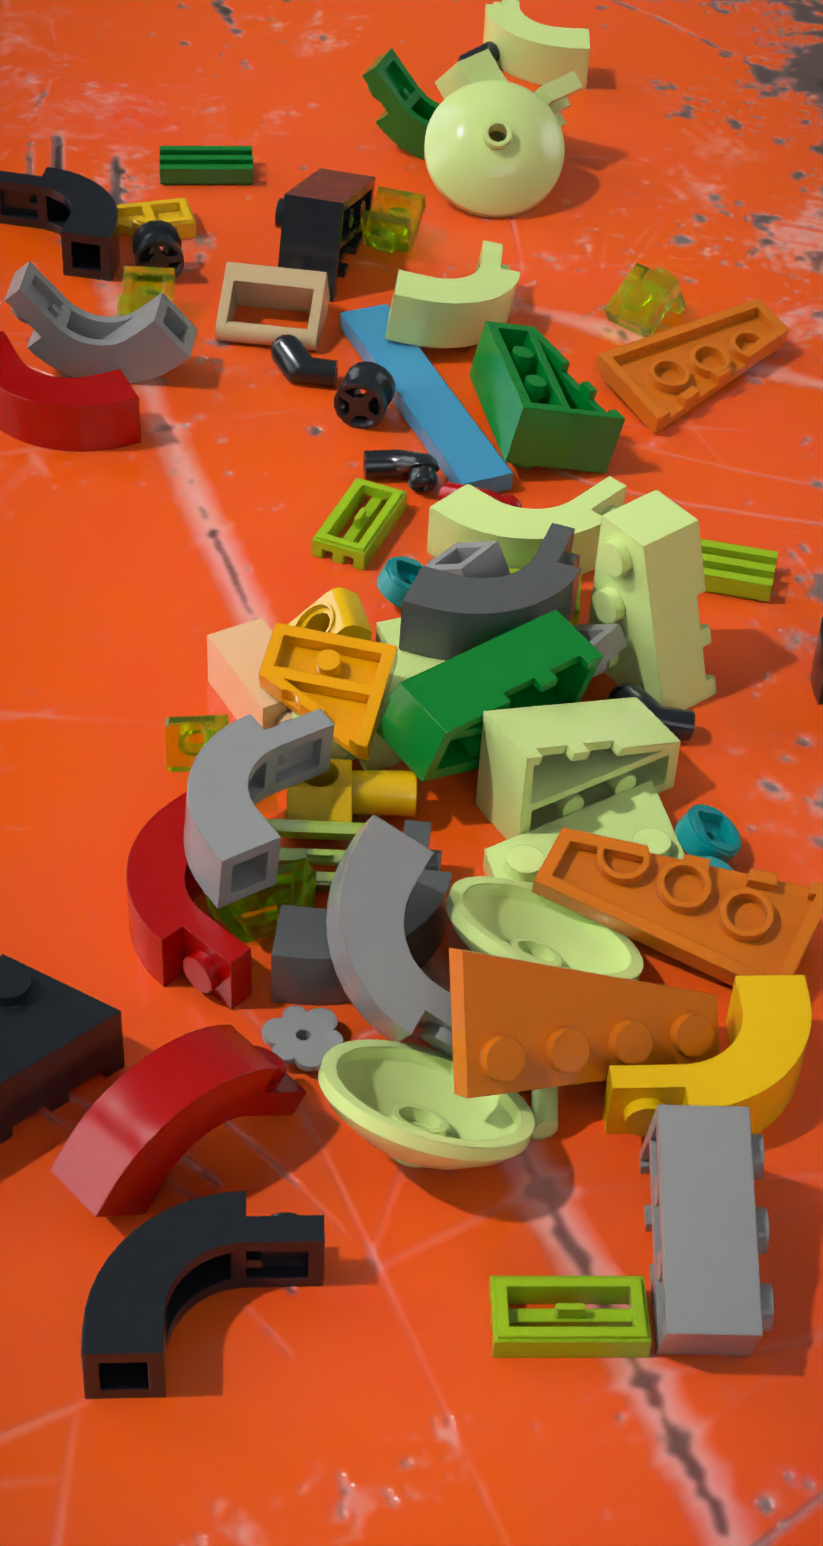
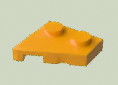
[258,622,398,760]

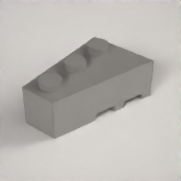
[638,1104,774,1356]

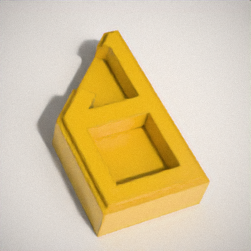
[116,198,197,239]

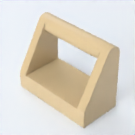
[215,262,330,351]

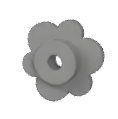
[262,1005,343,1072]

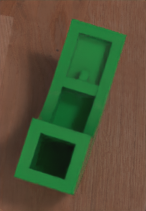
[362,48,505,160]

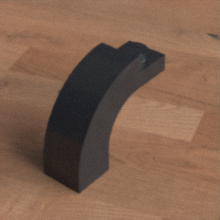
[0,167,120,281]
[81,1191,325,1399]

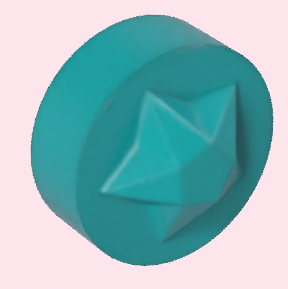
[377,557,424,608]
[675,804,741,864]

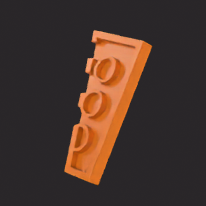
[595,299,790,435]
[532,827,823,986]
[449,947,719,1099]

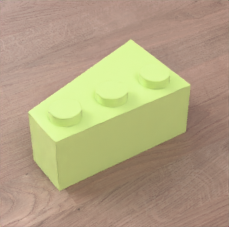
[588,490,717,709]
[476,697,681,840]

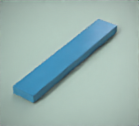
[340,304,513,492]

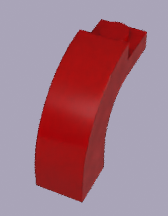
[0,331,141,452]
[126,792,251,1010]
[50,1024,306,1217]

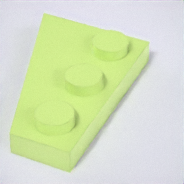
[483,779,685,886]

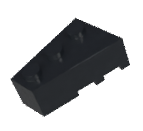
[275,168,376,302]
[0,954,125,1144]

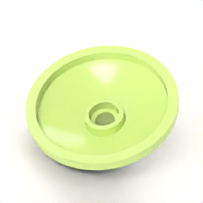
[424,80,565,218]
[445,876,644,980]
[318,1039,535,1170]

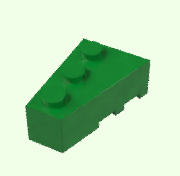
[469,321,625,473]
[376,609,604,782]

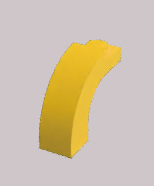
[602,975,812,1136]

